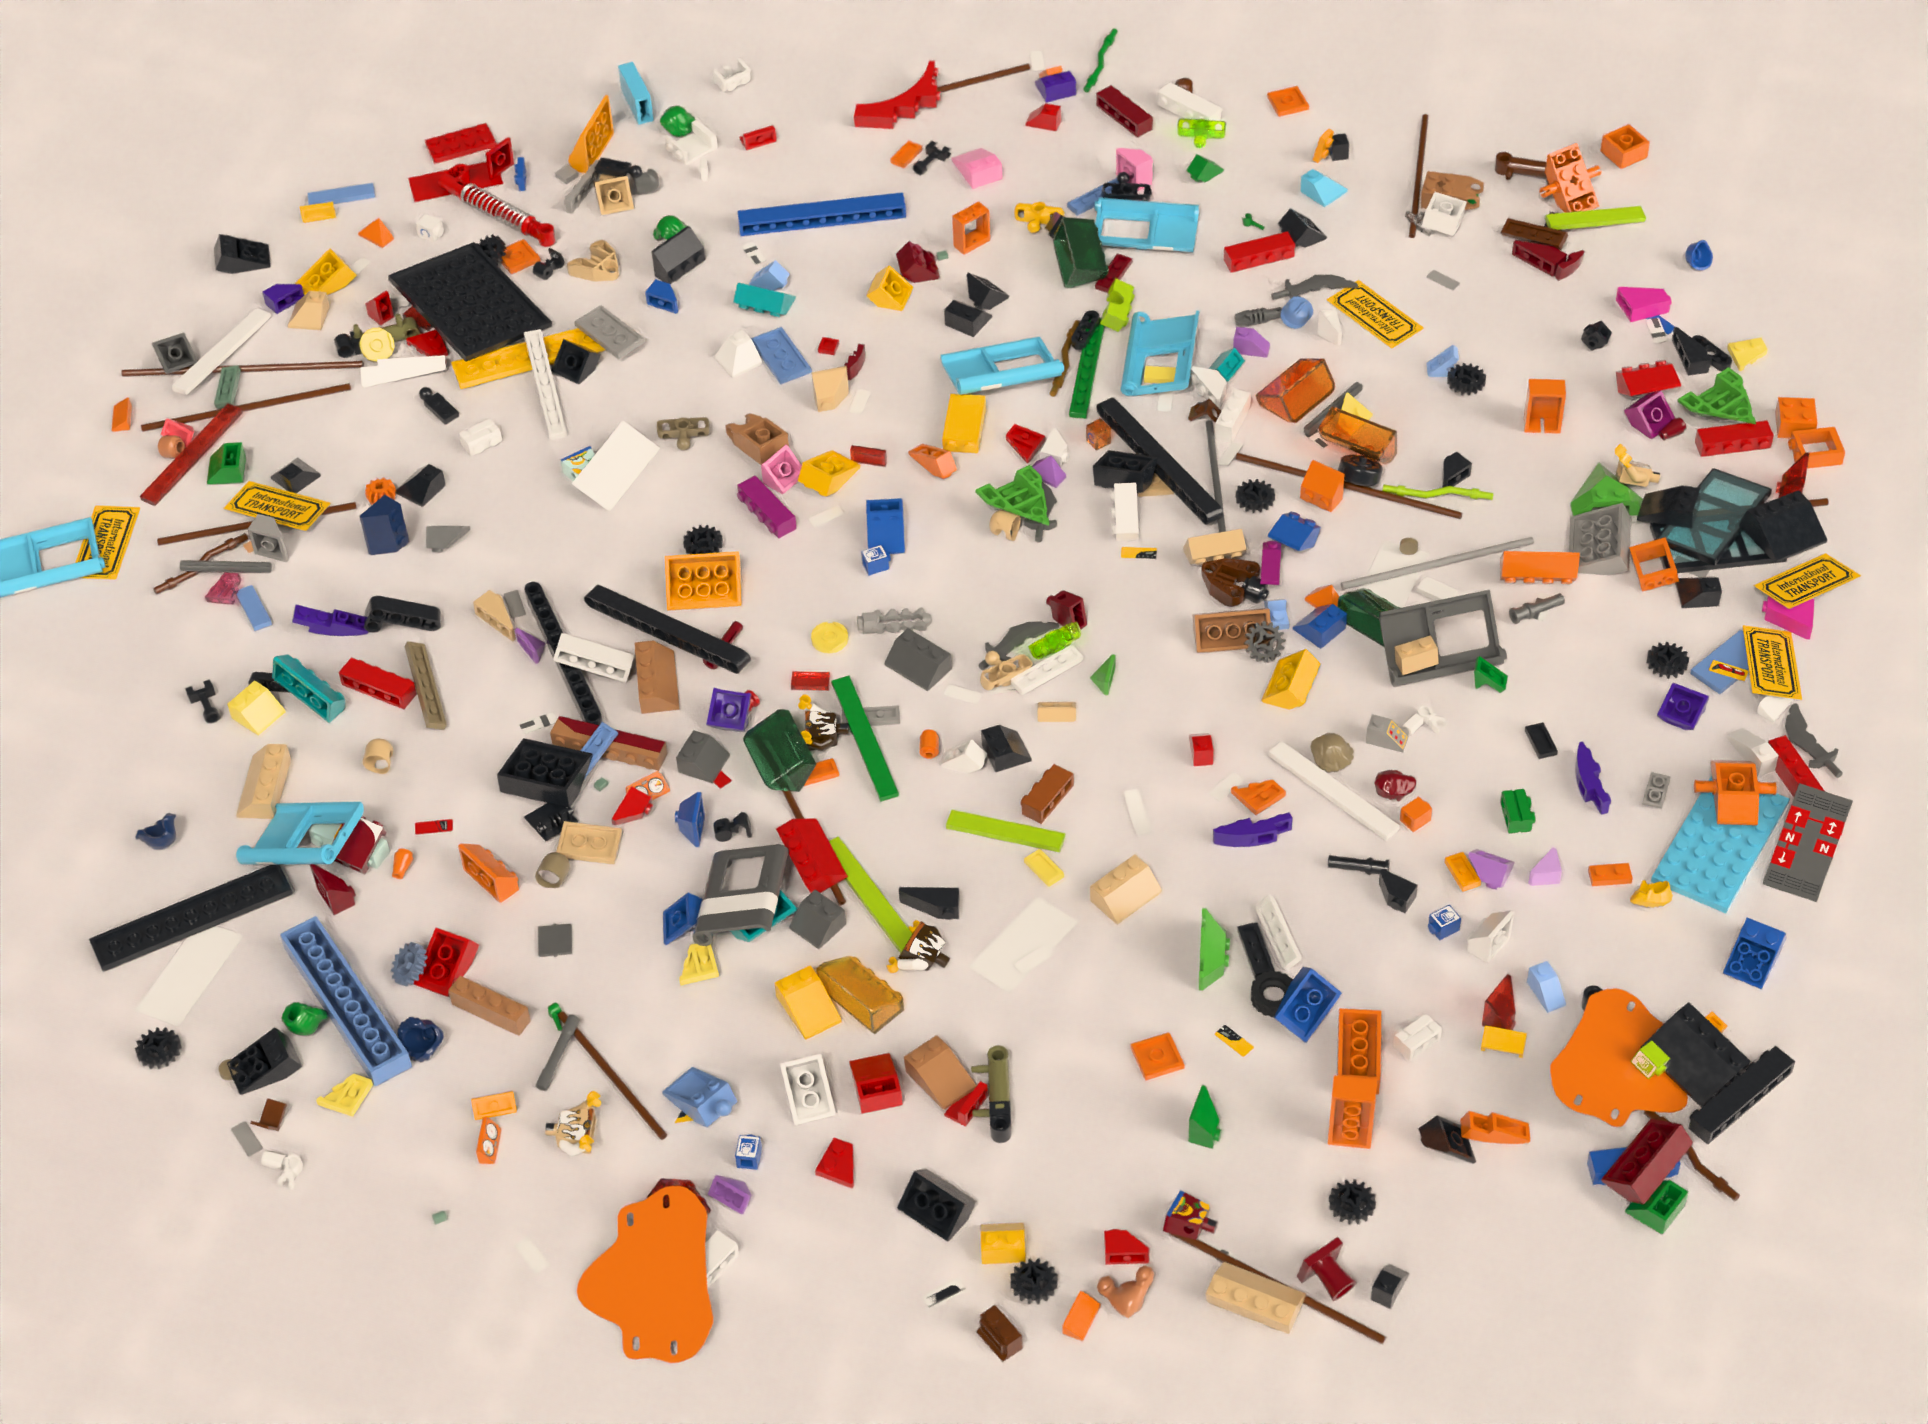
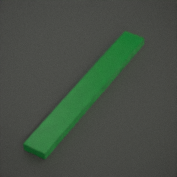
[1069,317,1105,419]
[831,675,899,802]

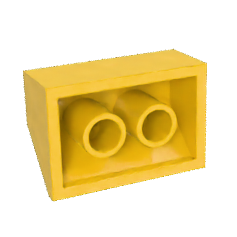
[1261,649,1321,710]

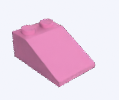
[952,148,1002,189]

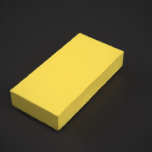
[1144,366,1176,383]
[1024,849,1064,887]

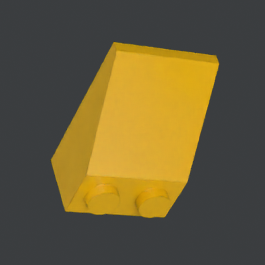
[295,248,357,295]
[798,450,861,496]
[774,965,842,1040]

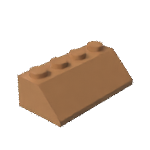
[1192,608,1271,653]
[634,640,679,714]

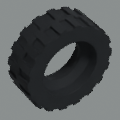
[1251,971,1293,1017]

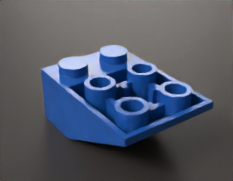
[866,498,905,554]
[1723,917,1787,989]

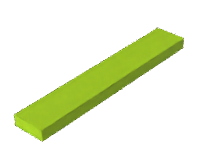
[1545,206,1646,230]
[946,810,1065,853]

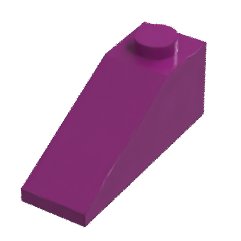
[1260,541,1281,585]

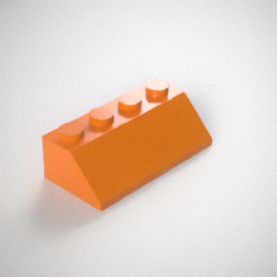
[1500,551,1580,584]

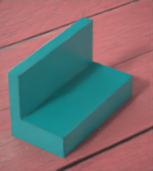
[1209,348,1245,382]

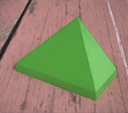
[1090,654,1116,695]

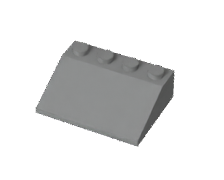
[1569,503,1631,575]

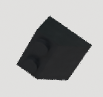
[1278,208,1327,248]
[944,300,992,337]
[981,725,1032,772]

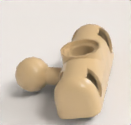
[980,651,1033,690]

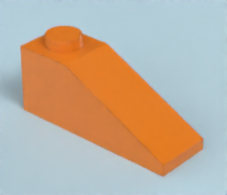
[908,444,957,479]

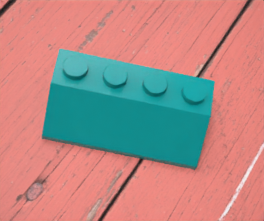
[272,654,345,723]

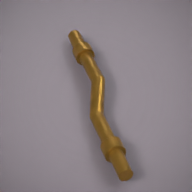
[1049,320,1080,397]

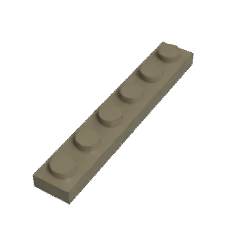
[404,641,447,730]

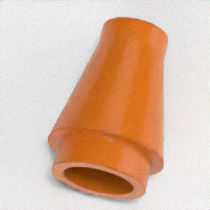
[392,848,413,879]

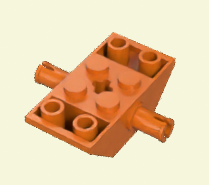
[1539,143,1601,213]
[1694,760,1777,825]

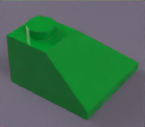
[1188,1085,1222,1149]

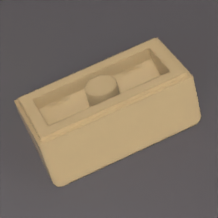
[1037,702,1076,722]

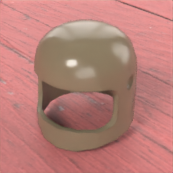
[535,852,570,888]

